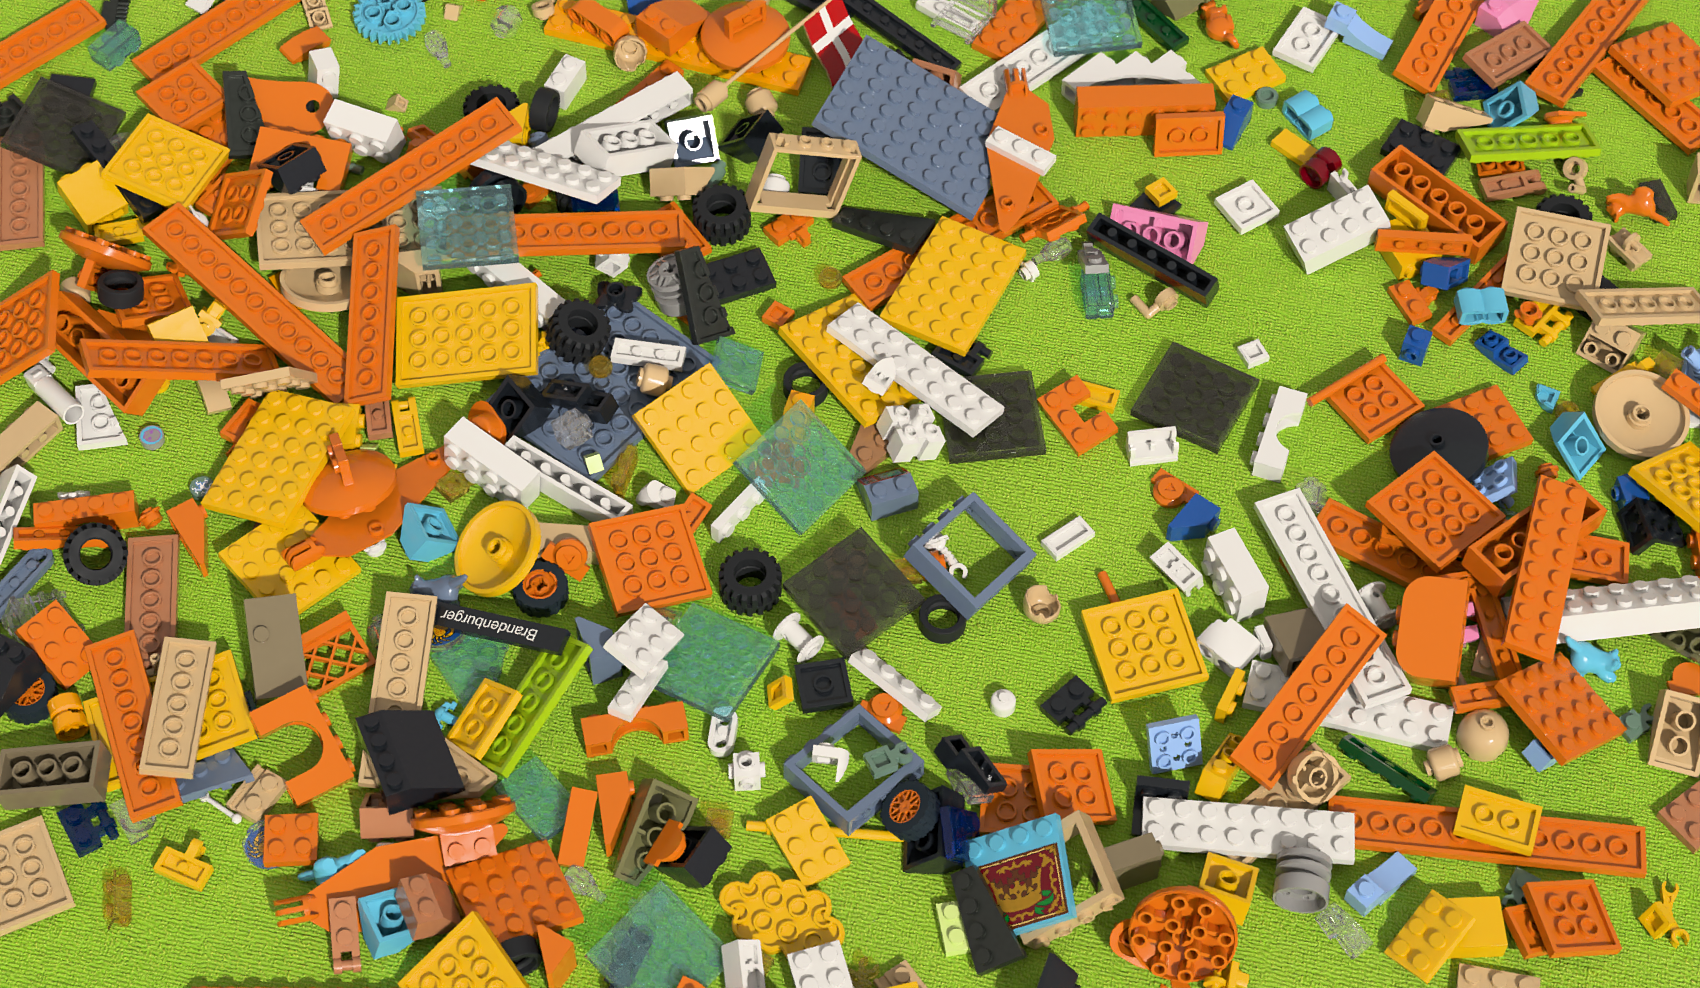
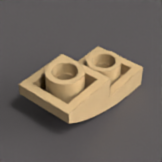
[301,0,333,30]
[196,380,232,415]

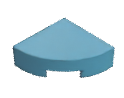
[1535,383,1561,414]

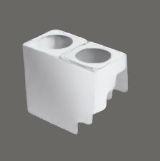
[1197,618,1261,677]

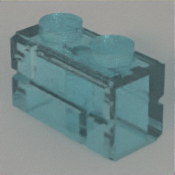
[88,19,142,71]
[1080,269,1119,320]

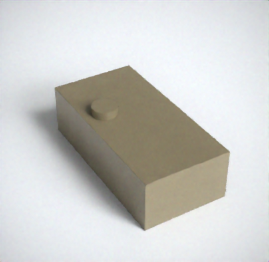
[243,593,308,706]
[0,740,112,810]

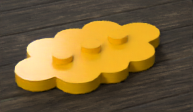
[719,871,845,959]

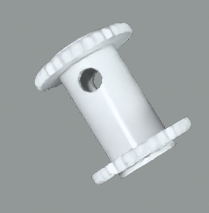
[1358,581,1397,631]
[773,612,824,663]

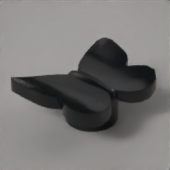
[595,281,643,313]

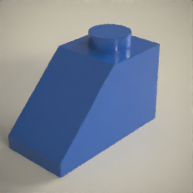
[1223,94,1254,151]
[1420,257,1470,290]
[1166,493,1221,541]

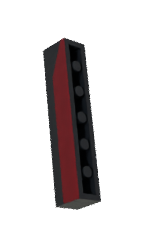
[1086,212,1219,308]

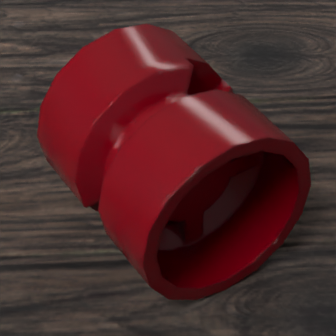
[1299,146,1342,189]

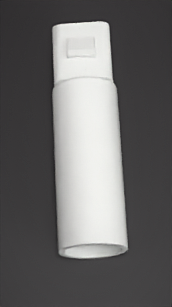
[24,364,84,425]

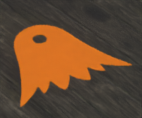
[248,77,334,135]

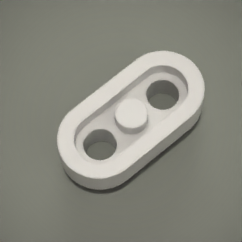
[708,707,738,757]

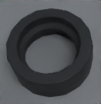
[529,87,560,133]
[97,269,144,309]
[783,361,829,407]
[919,594,967,644]
[500,935,543,977]

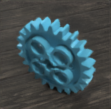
[353,0,426,45]

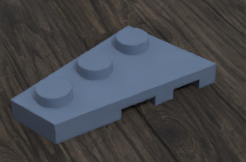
[176,748,255,803]

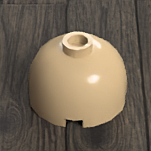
[1456,709,1509,762]
[1287,750,1341,803]

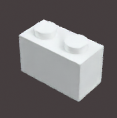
[308,47,340,102]
[544,54,587,110]

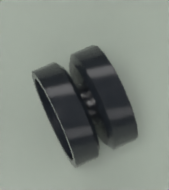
[466,170,527,215]

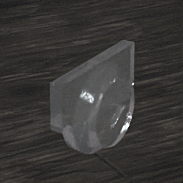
[109,797,157,845]

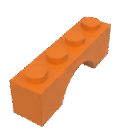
[33,490,140,530]
[581,701,689,758]

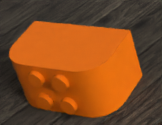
[1392,576,1470,689]

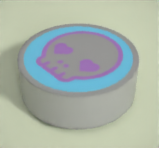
[139,425,165,450]

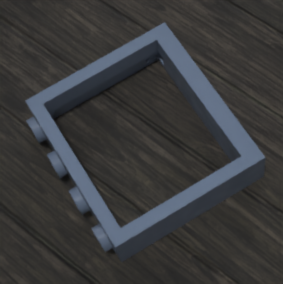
[904,492,1037,620]
[784,704,924,836]

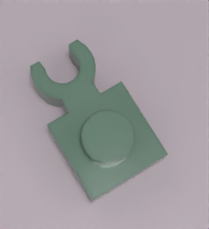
[1619,703,1654,744]
[863,742,913,780]
[1501,867,1541,910]

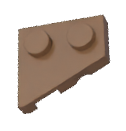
[848,423,890,476]

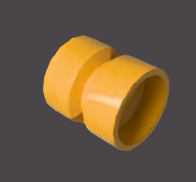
[47,692,89,741]

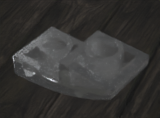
[946,769,994,805]
[1314,903,1374,960]

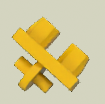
[198,298,226,337]
[1203,960,1250,988]

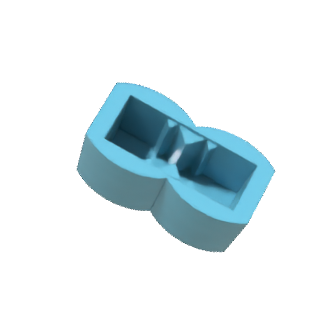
[1282,90,1334,141]
[1454,286,1509,325]

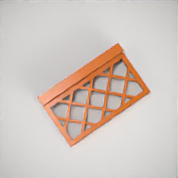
[301,610,376,698]

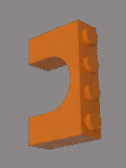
[249,126,353,191]
[248,684,356,809]

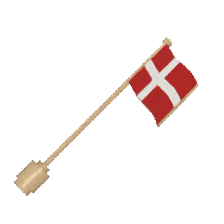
[694,0,863,112]

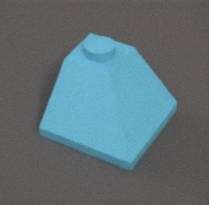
[1483,81,1539,128]
[1550,412,1606,480]
[400,503,459,562]
[358,888,414,960]

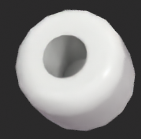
[990,689,1016,717]

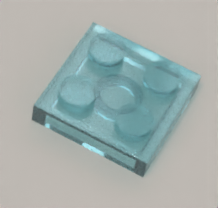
[711,336,764,395]

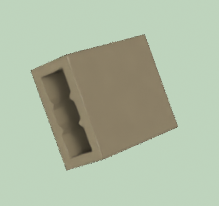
[1263,608,1325,677]
[1089,832,1164,893]

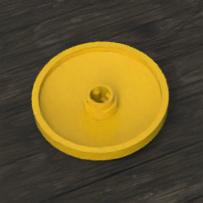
[454,501,541,597]

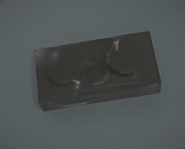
[1638,179,1678,224]

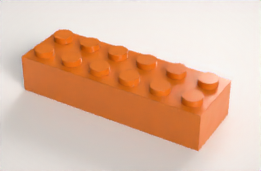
[1073,83,1216,137]
[1367,144,1509,265]
[56,290,166,416]
[1461,477,1608,598]

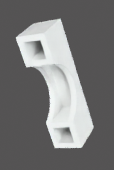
[1250,386,1308,483]

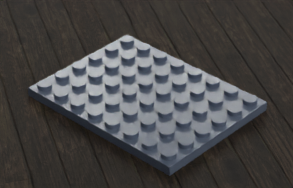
[811,34,998,221]
[486,302,721,483]

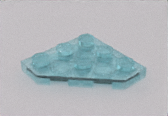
[430,635,509,709]

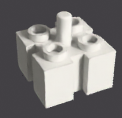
[876,403,946,463]

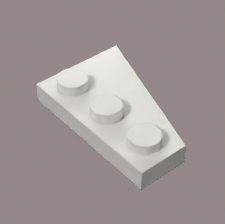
[75,384,128,451]

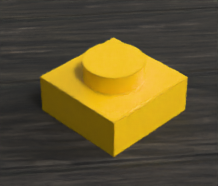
[1145,177,1178,207]
[767,675,794,710]
[1638,901,1676,940]

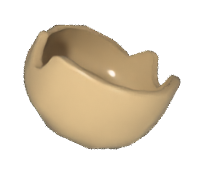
[613,35,647,72]
[1023,585,1061,624]

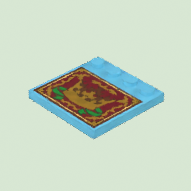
[962,813,1077,936]

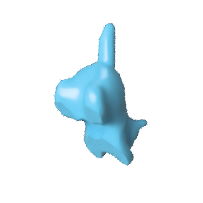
[1565,636,1621,683]
[297,849,366,886]

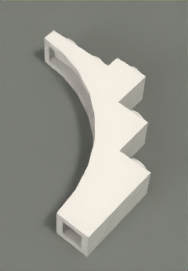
[1061,50,1200,105]

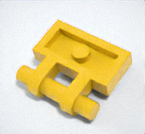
[1513,301,1574,347]

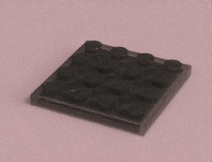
[0,77,126,174]
[1130,342,1260,455]
[941,370,1046,464]
[783,527,925,660]

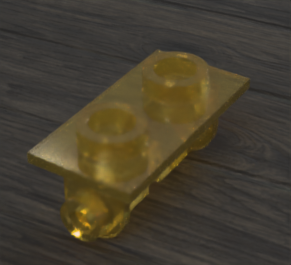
[103,869,132,930]

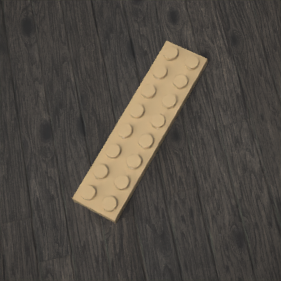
[358,591,438,788]

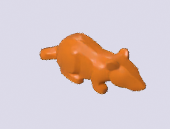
[1200,0,1240,49]

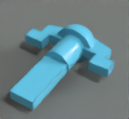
[434,701,458,730]

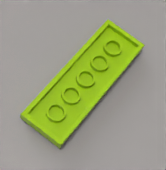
[1455,123,1602,163]
[474,637,593,778]

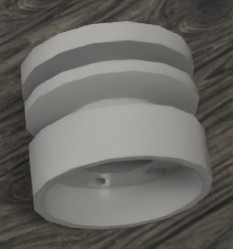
[647,254,687,317]
[1272,847,1333,913]

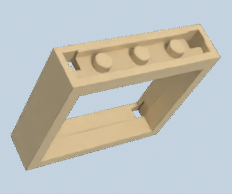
[745,133,862,219]
[1020,810,1125,950]

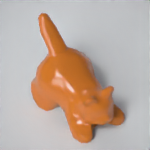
[1605,186,1670,227]

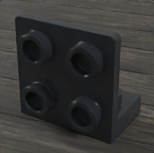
[1616,497,1686,556]
[1131,775,1190,837]

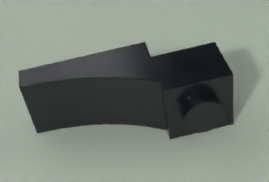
[541,379,619,424]
[934,734,1008,794]

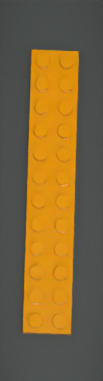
[544,0,812,96]

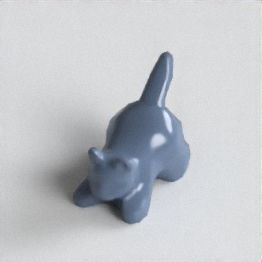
[409,574,468,606]

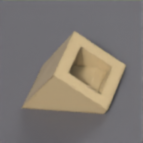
[444,3,463,21]
[385,94,409,112]

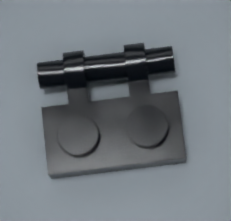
[931,341,993,380]
[1040,675,1107,736]

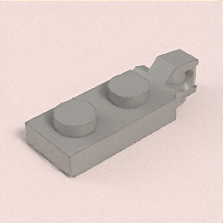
[1077,241,1109,274]

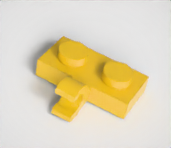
[153,838,214,892]

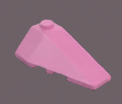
[1474,0,1539,37]
[1110,203,1208,264]

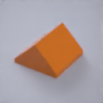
[536,924,577,988]

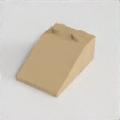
[1647,689,1700,778]

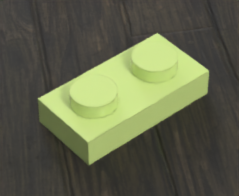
[936,901,971,957]

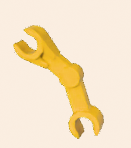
[1659,881,1690,949]

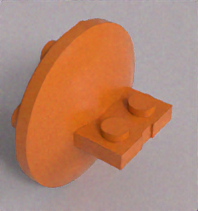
[701,0,790,73]
[58,226,152,292]
[303,432,397,519]
[410,794,516,867]
[1128,885,1238,983]

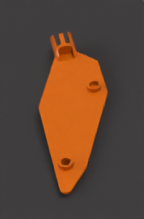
[986,68,1054,233]
[281,446,451,572]
[273,823,508,933]

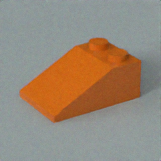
[636,0,711,57]

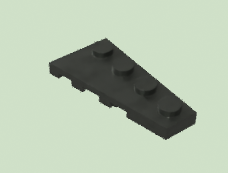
[832,207,936,255]
[951,865,1028,976]

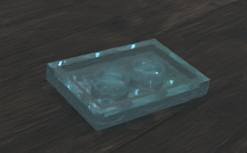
[494,756,570,842]

